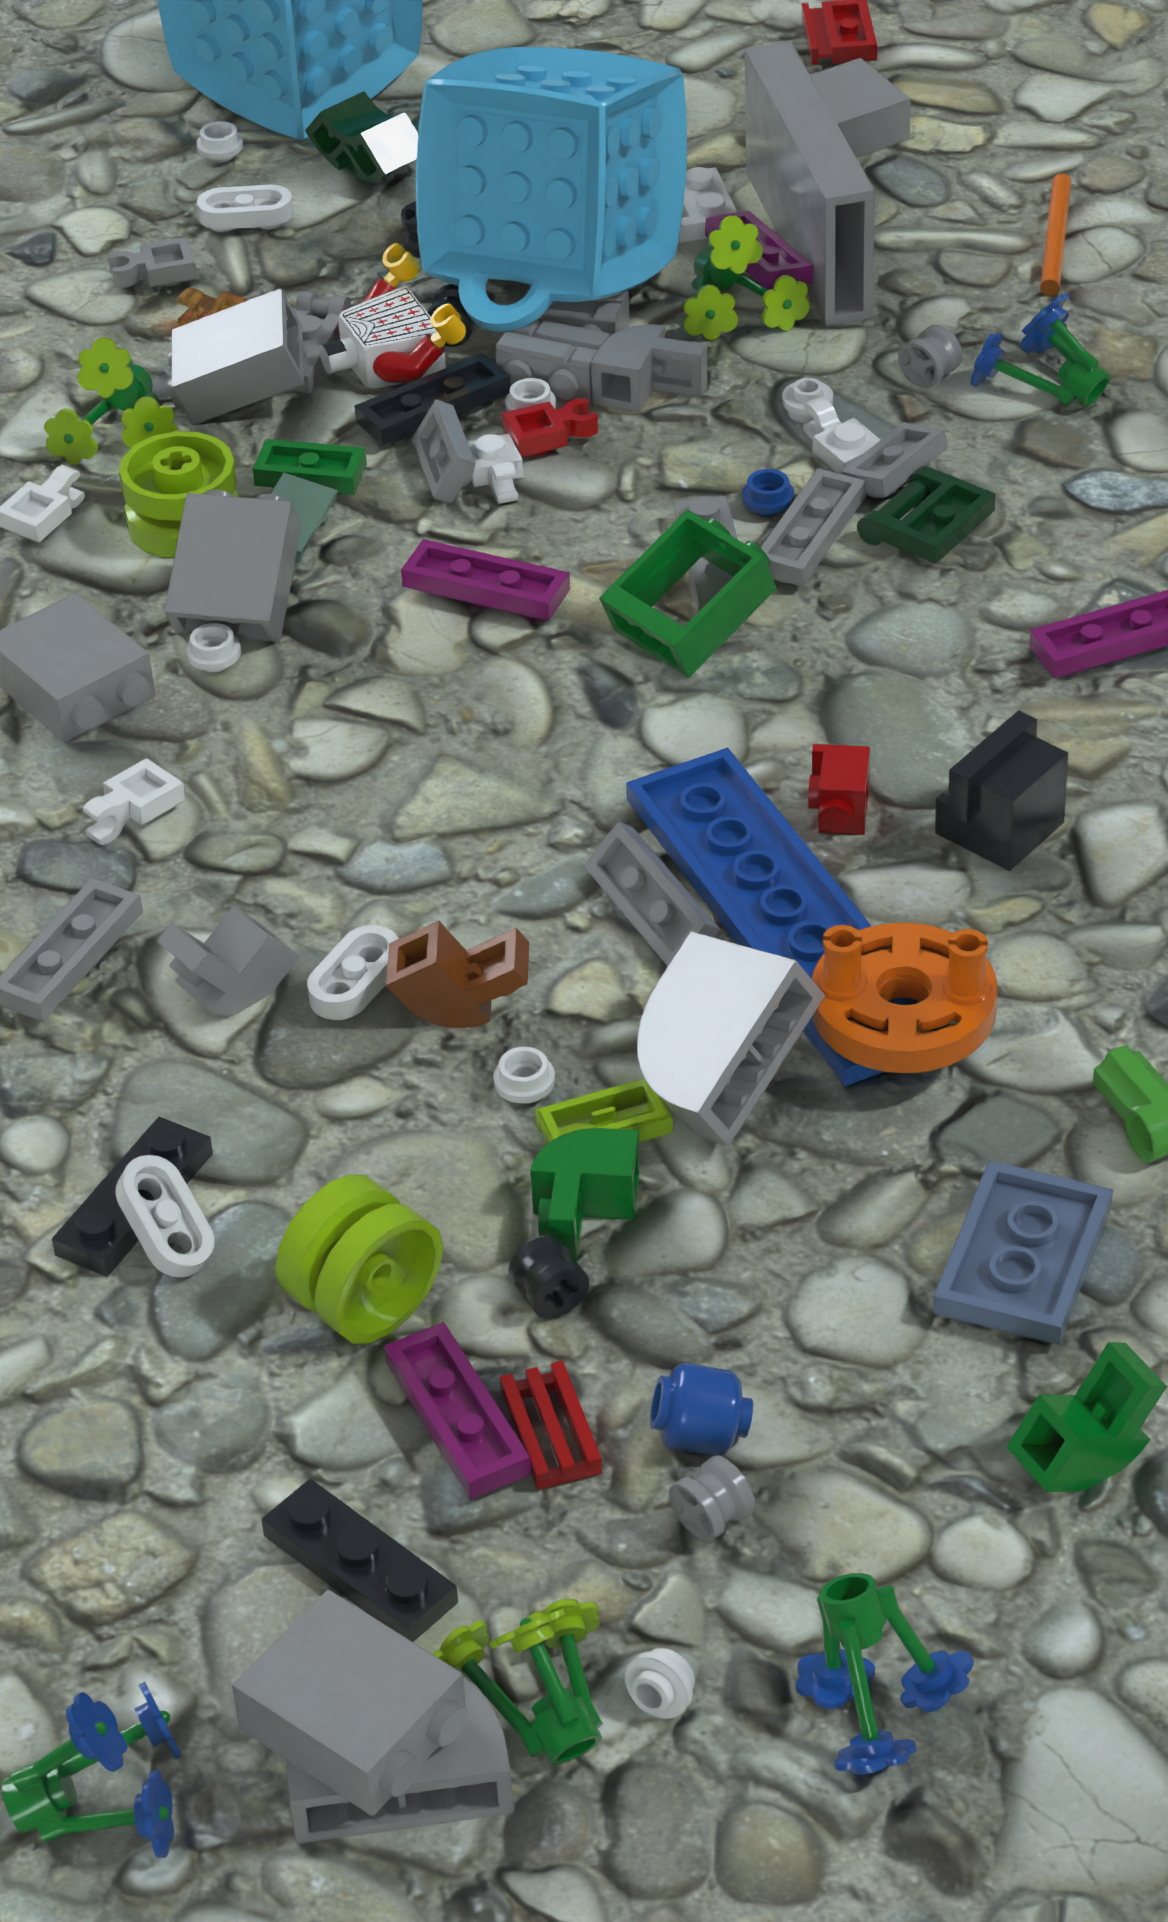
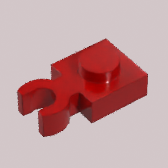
[502,398,598,457]

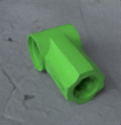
[1093,1045,1168,1163]

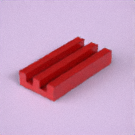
[499,1360,602,1490]

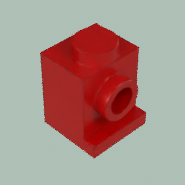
[808,744,870,835]

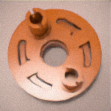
[812,923,997,1073]

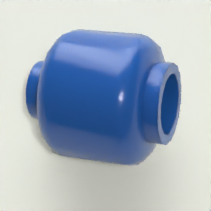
[650,1363,753,1457]

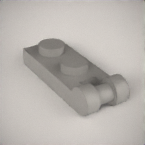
[287,291,351,393]

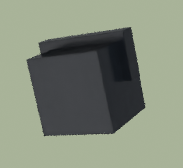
[935,710,1068,871]

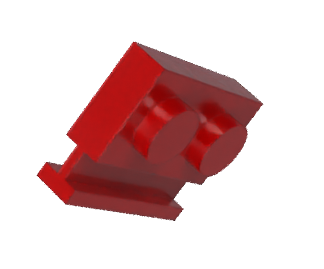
[801,0,877,65]

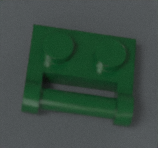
[857,466,996,564]

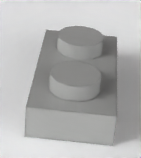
[412,399,476,504]
[841,422,948,498]

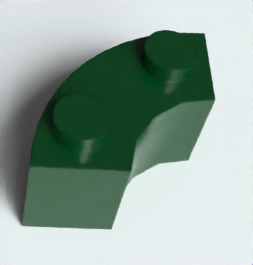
[305,91,418,182]

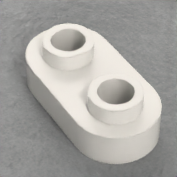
[197,185,293,232]
[307,925,399,1020]
[115,1155,214,1277]

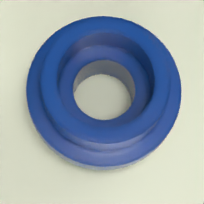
[742,469,794,516]

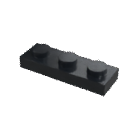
[354,353,511,446]
[52,1116,213,1277]
[261,1478,458,1642]

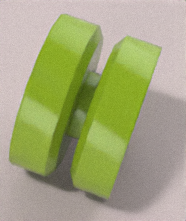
[119,431,238,558]
[275,1174,443,1344]

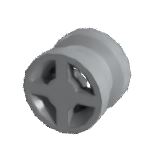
[898,325,962,388]
[669,1455,755,1543]

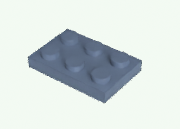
[933,1160,1113,1345]

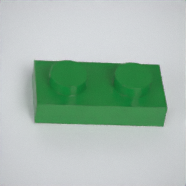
[253,439,367,495]

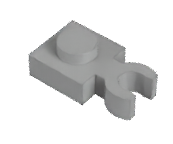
[108,237,197,288]

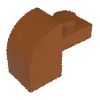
[386,920,529,1028]

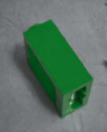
[599,509,777,678]

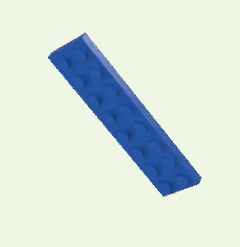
[626,747,951,1086]

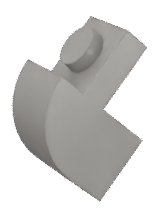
[591,325,707,412]
[157,906,300,1016]

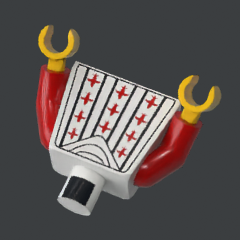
[319,243,466,389]

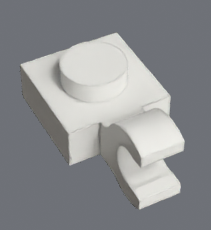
[803,396,880,474]
[468,433,524,504]
[0,465,85,543]
[83,758,185,845]

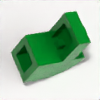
[530,1128,640,1263]
[1006,1342,1167,1492]

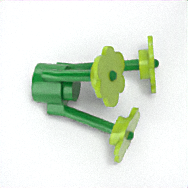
[684,216,810,340]
[44,337,178,465]
[432,1599,603,1765]

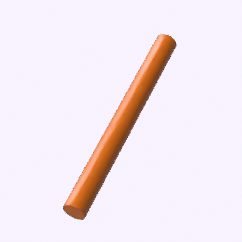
[1040,173,1072,296]

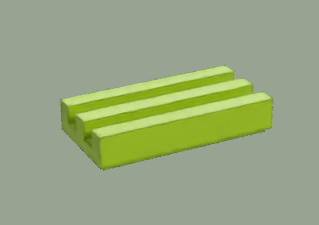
[534,1078,673,1145]

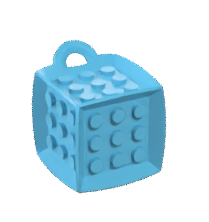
[158,0,422,141]
[415,47,687,332]

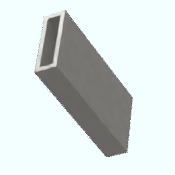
[745,41,875,326]

